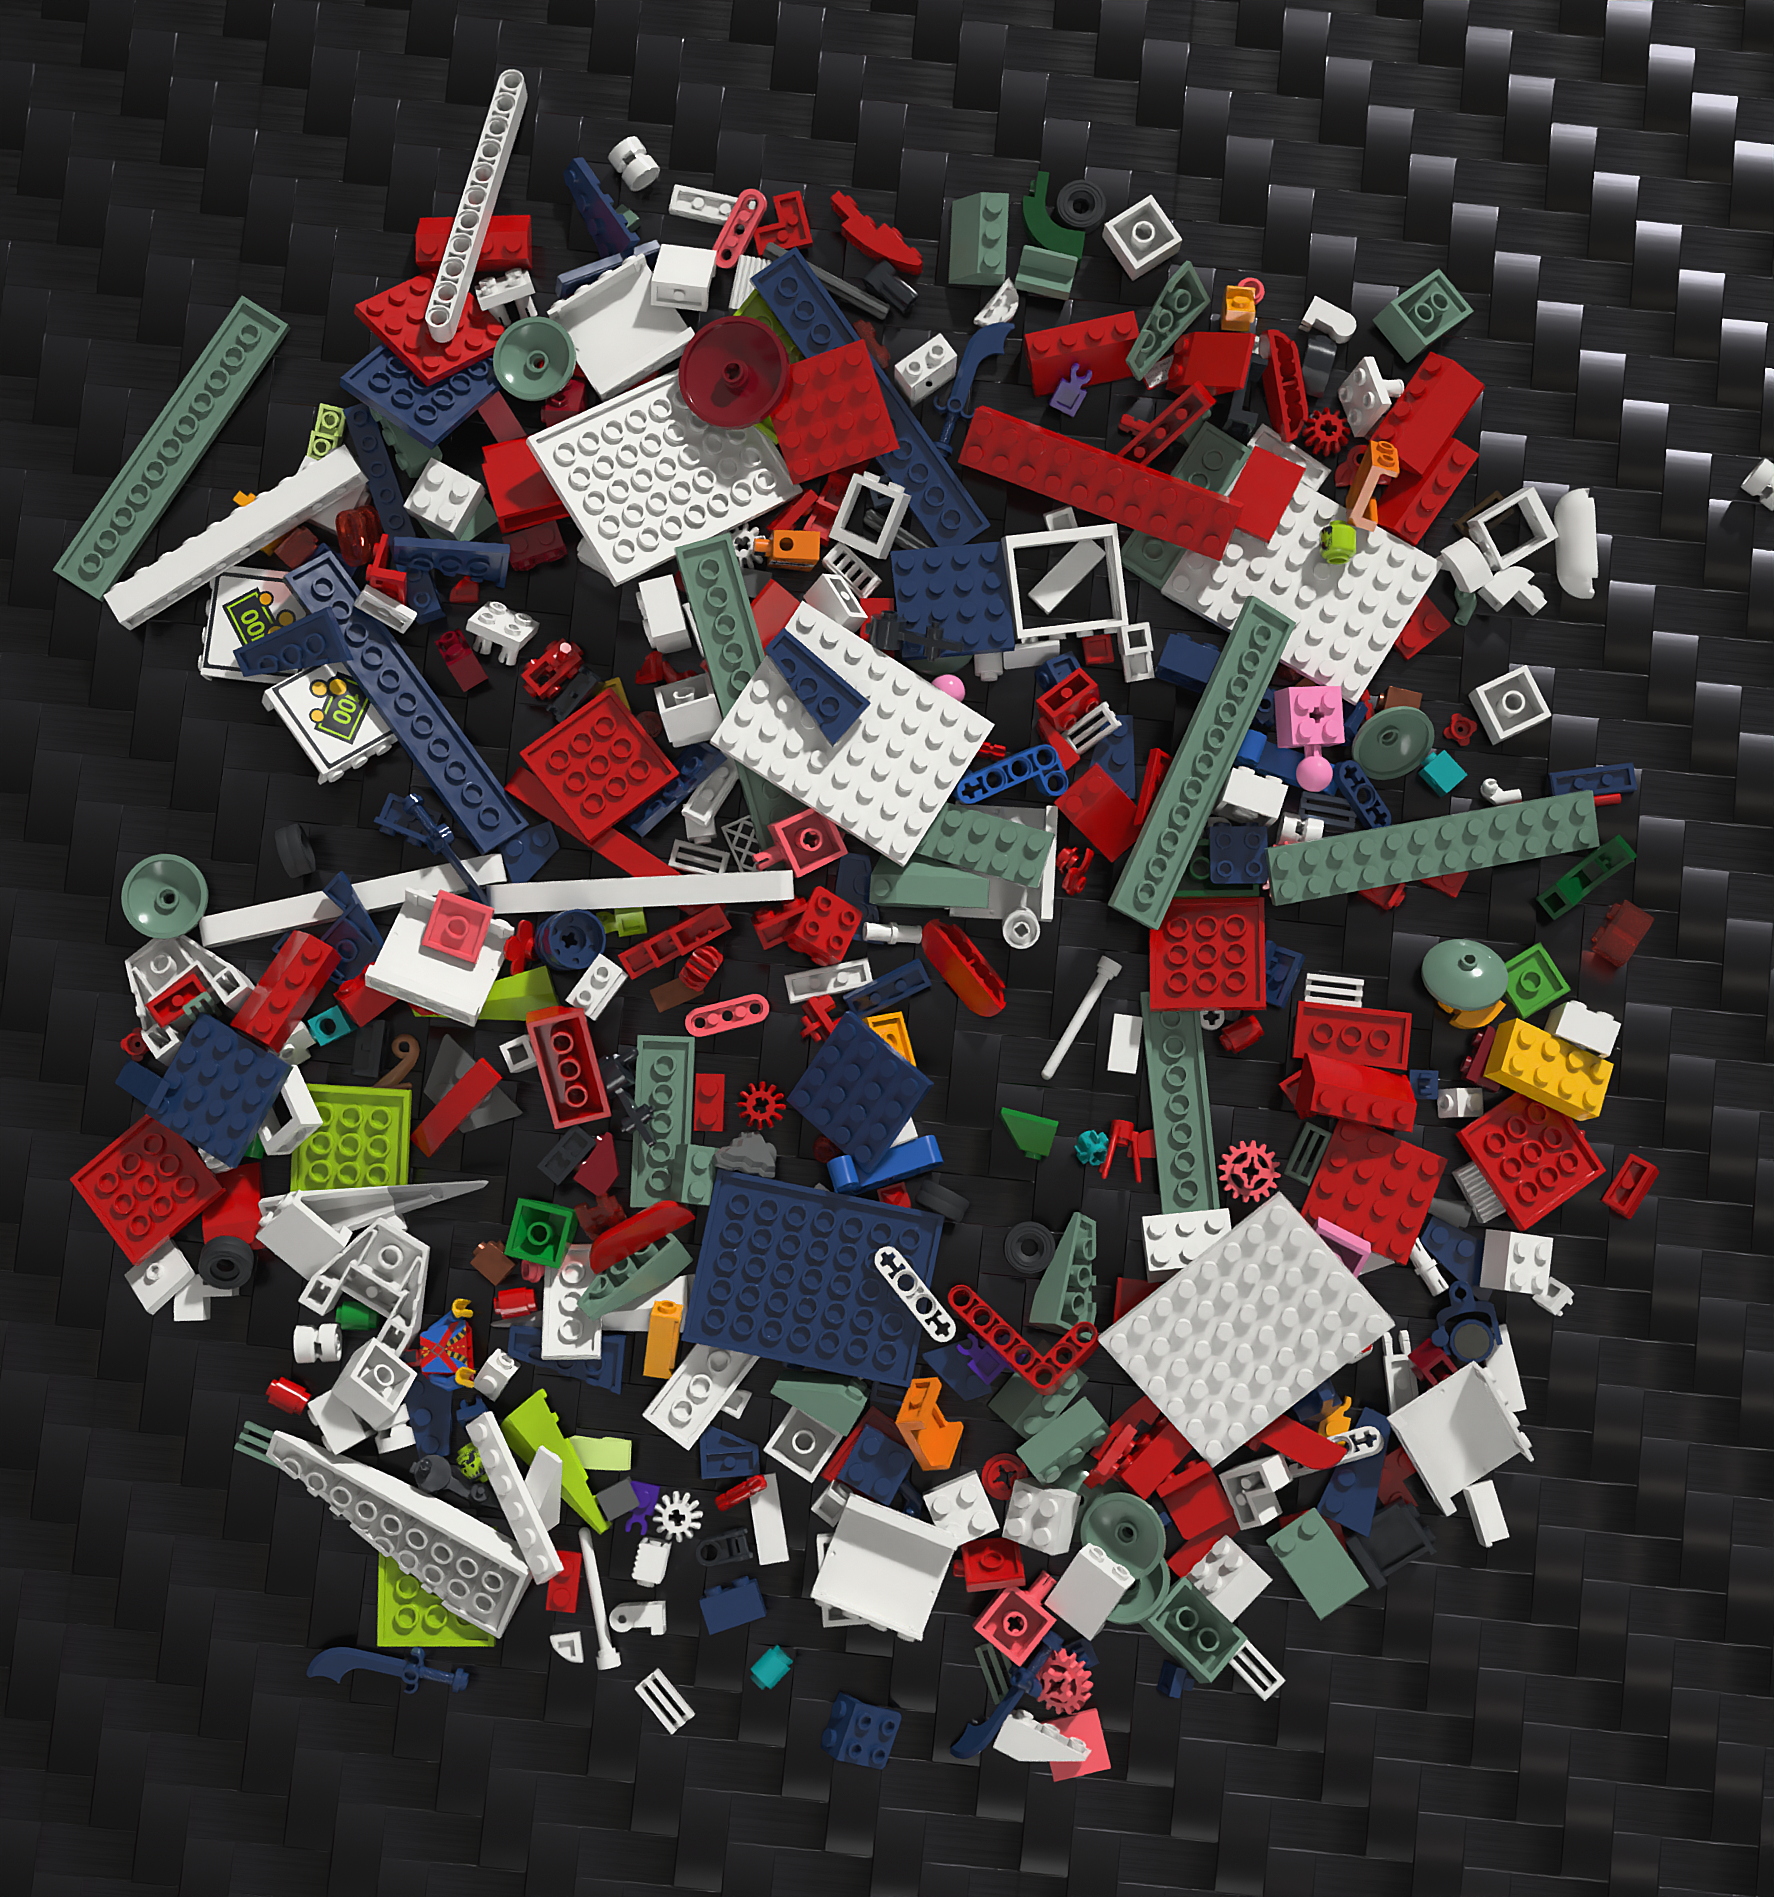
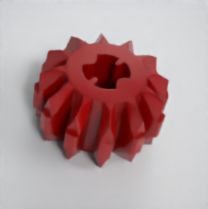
[1302,407,1351,457]
[679,943,723,992]
[737,1081,786,1130]

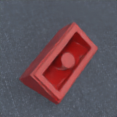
[144,973,211,1029]
[1601,1153,1659,1219]

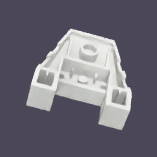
[125,935,255,1067]
[298,1217,430,1359]

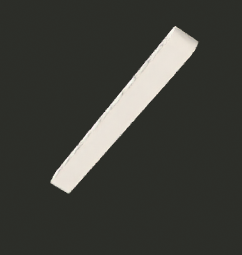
[425,70,527,343]
[199,854,507,948]
[486,870,794,914]

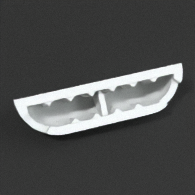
[1554,488,1598,599]

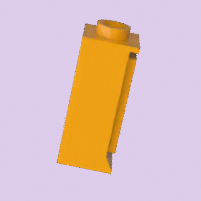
[643,1300,683,1379]

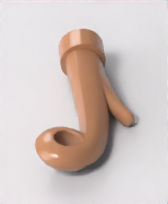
[370,1034,420,1090]

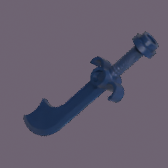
[933,322,1015,460]
[402,793,494,920]
[950,1630,1064,1759]
[306,1647,469,1694]

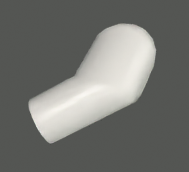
[1480,779,1522,806]

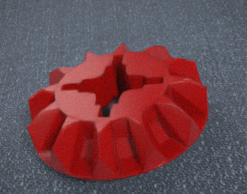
[982,1453,1028,1500]

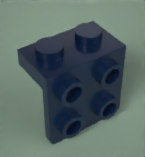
[1206,822,1268,884]
[820,1691,902,1769]

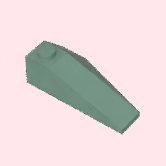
[1125,261,1211,381]
[869,853,990,909]
[1029,1212,1096,1340]
[576,1233,693,1321]

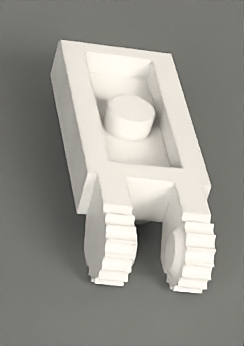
[1382,1330,1419,1414]

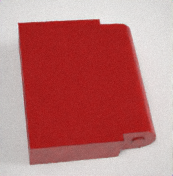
[481,432,571,534]

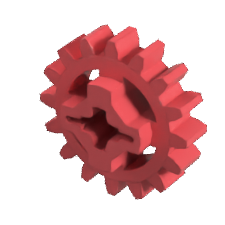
[1217,1140,1281,1202]
[1035,1649,1093,1714]

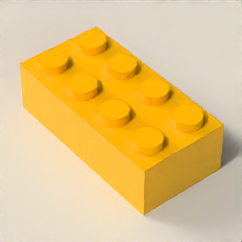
[1483,1018,1614,1121]

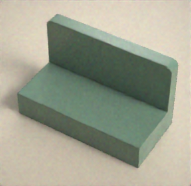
[1014,245,1078,301]

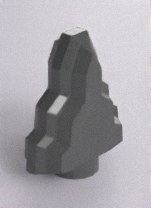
[712,1130,777,1180]

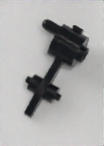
[865,610,964,662]
[597,1047,657,1148]
[409,1455,504,1512]

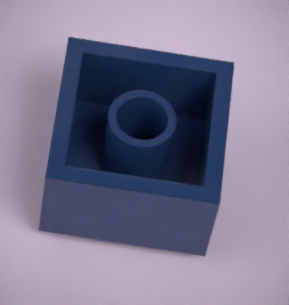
[1154,633,1221,695]
[837,1423,915,1506]

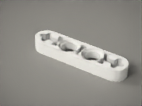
[875,1247,956,1342]
[1277,1426,1384,1479]

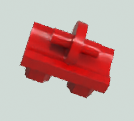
[800,994,842,1043]

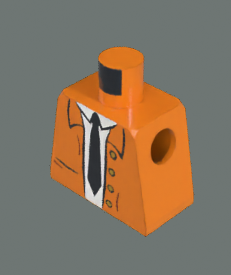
[753,530,820,572]

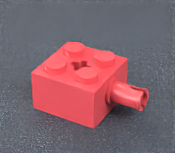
[752,806,848,878]
[972,1570,1057,1667]

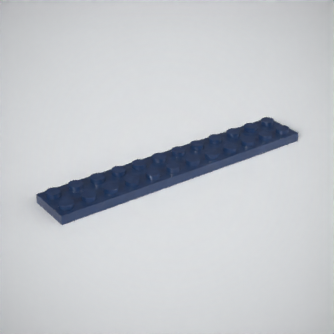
[749,247,990,547]
[282,550,529,856]

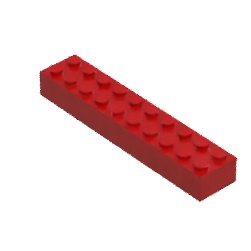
[958,405,1245,561]

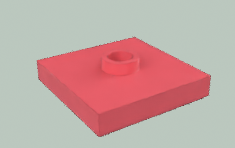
[421,890,495,964]
[1040,1708,1111,1782]

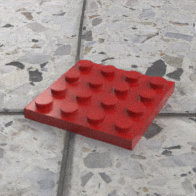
[354,268,506,387]
[770,339,900,485]
[519,687,680,843]
[1150,897,1266,1012]
[1456,1091,1606,1232]
[70,1114,227,1266]
[1300,1119,1448,1266]

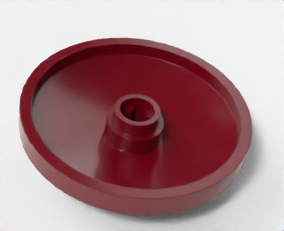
[678,316,790,430]

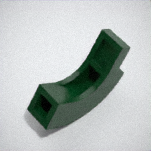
[1021,171,1085,268]
[1536,834,1637,920]

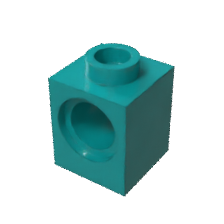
[1418,750,1467,798]
[308,1004,358,1046]

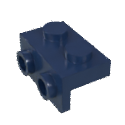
[374,793,443,848]
[1265,940,1305,1009]

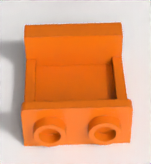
[1346,440,1399,532]
[895,1377,964,1471]

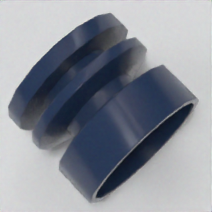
[534,909,606,972]

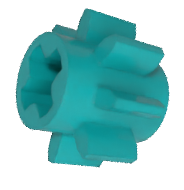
[1074,1130,1109,1166]

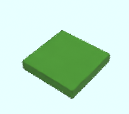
[1504,942,1571,1020]

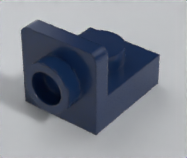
[1034,651,1081,693]
[1338,702,1368,746]

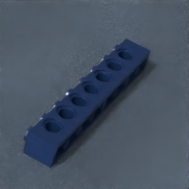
[343,403,446,625]

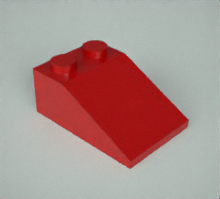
[1166,332,1256,396]
[1054,762,1141,862]
[202,1162,268,1250]

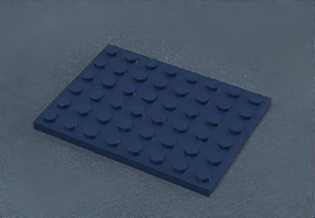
[681,1169,944,1388]

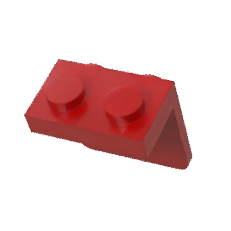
[781,886,863,967]
[750,894,809,950]
[1156,1458,1234,1540]

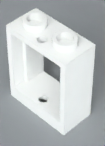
[894,333,957,408]
[829,471,912,559]
[1467,487,1559,571]
[257,1065,323,1155]

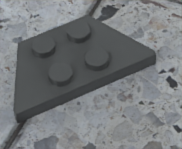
[424,1033,524,1133]

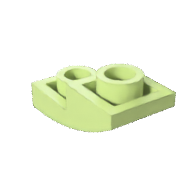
[307,403,347,461]
[569,1435,631,1470]

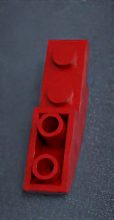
[831,191,923,275]

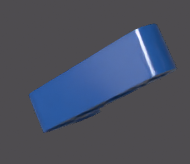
[1233,729,1338,797]
[951,744,1069,804]
[826,1135,944,1196]

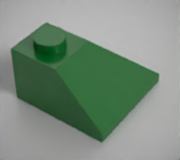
[998,1107,1058,1160]
[504,1198,581,1269]

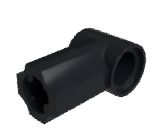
[861,258,919,315]

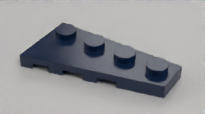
[563,157,640,259]
[393,537,510,588]
[233,607,354,677]
[764,628,871,748]
[623,741,728,837]
[508,1325,626,1395]
[1316,1407,1391,1539]

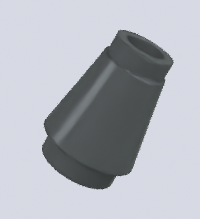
[1428,1197,1473,1229]

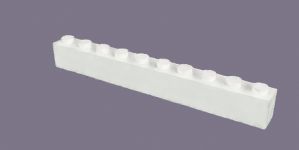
[103,444,369,630]

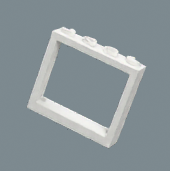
[1001,523,1128,644]

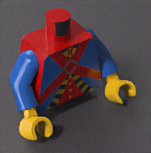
[405,1299,476,1391]

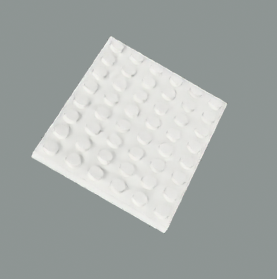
[526,369,803,587]
[1161,459,1443,706]
[710,601,995,867]
[1098,1191,1395,1468]

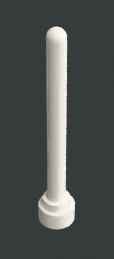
[1041,956,1122,1080]
[579,1527,621,1670]

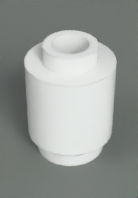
[974,652,1003,681]

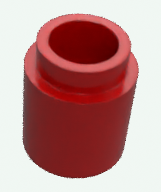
[1219,1015,1264,1054]
[494,1286,538,1320]
[265,1377,312,1416]

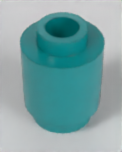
[751,1645,793,1690]

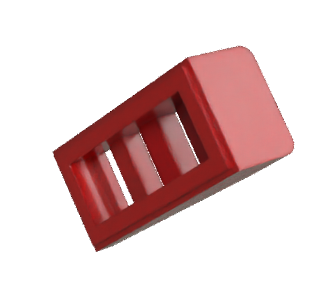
[1036,717,1080,773]

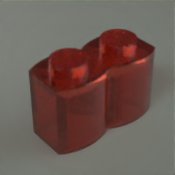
[271,526,319,570]
[1590,900,1655,967]

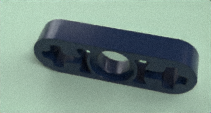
[1333,760,1391,830]

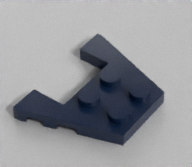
[272,871,385,985]

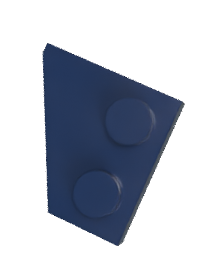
[499,821,561,883]
[922,1339,992,1401]
[700,1424,760,1479]

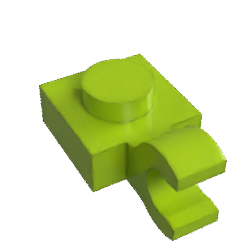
[596,907,648,937]

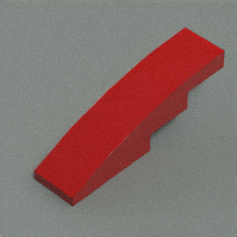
[803,459,871,546]
[618,903,732,980]
[410,1057,502,1158]
[1089,1394,1161,1460]

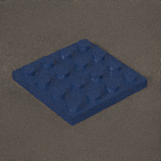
[890,542,1015,661]
[786,1011,934,1174]
[144,1012,294,1169]

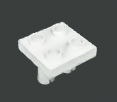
[475,268,538,327]
[1337,357,1404,437]
[466,601,540,666]

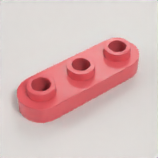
[712,189,767,269]
[685,994,769,1037]

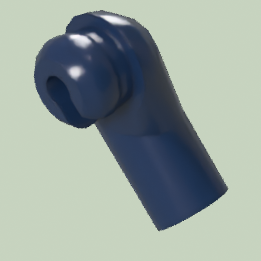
[898,1479,923,1520]

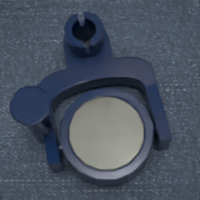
[1431,1280,1503,1363]

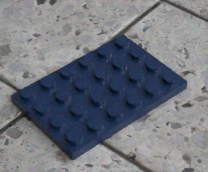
[339,343,503,450]

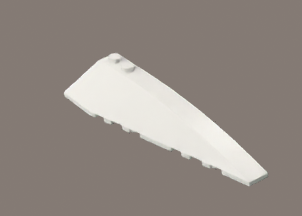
[266,1430,533,1639]

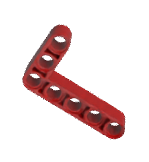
[948,1285,1099,1396]

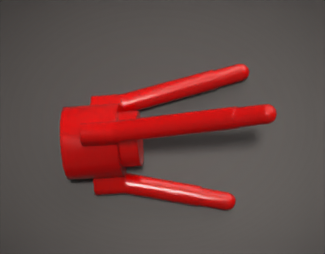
[1098,1120,1141,1183]

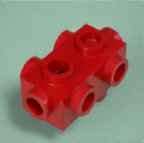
[521,638,584,700]

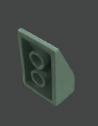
[1373,269,1473,363]
[771,1370,871,1437]
[1266,1507,1369,1620]

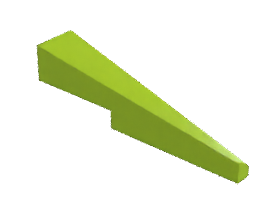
[412,966,560,1021]
[499,1388,612,1534]

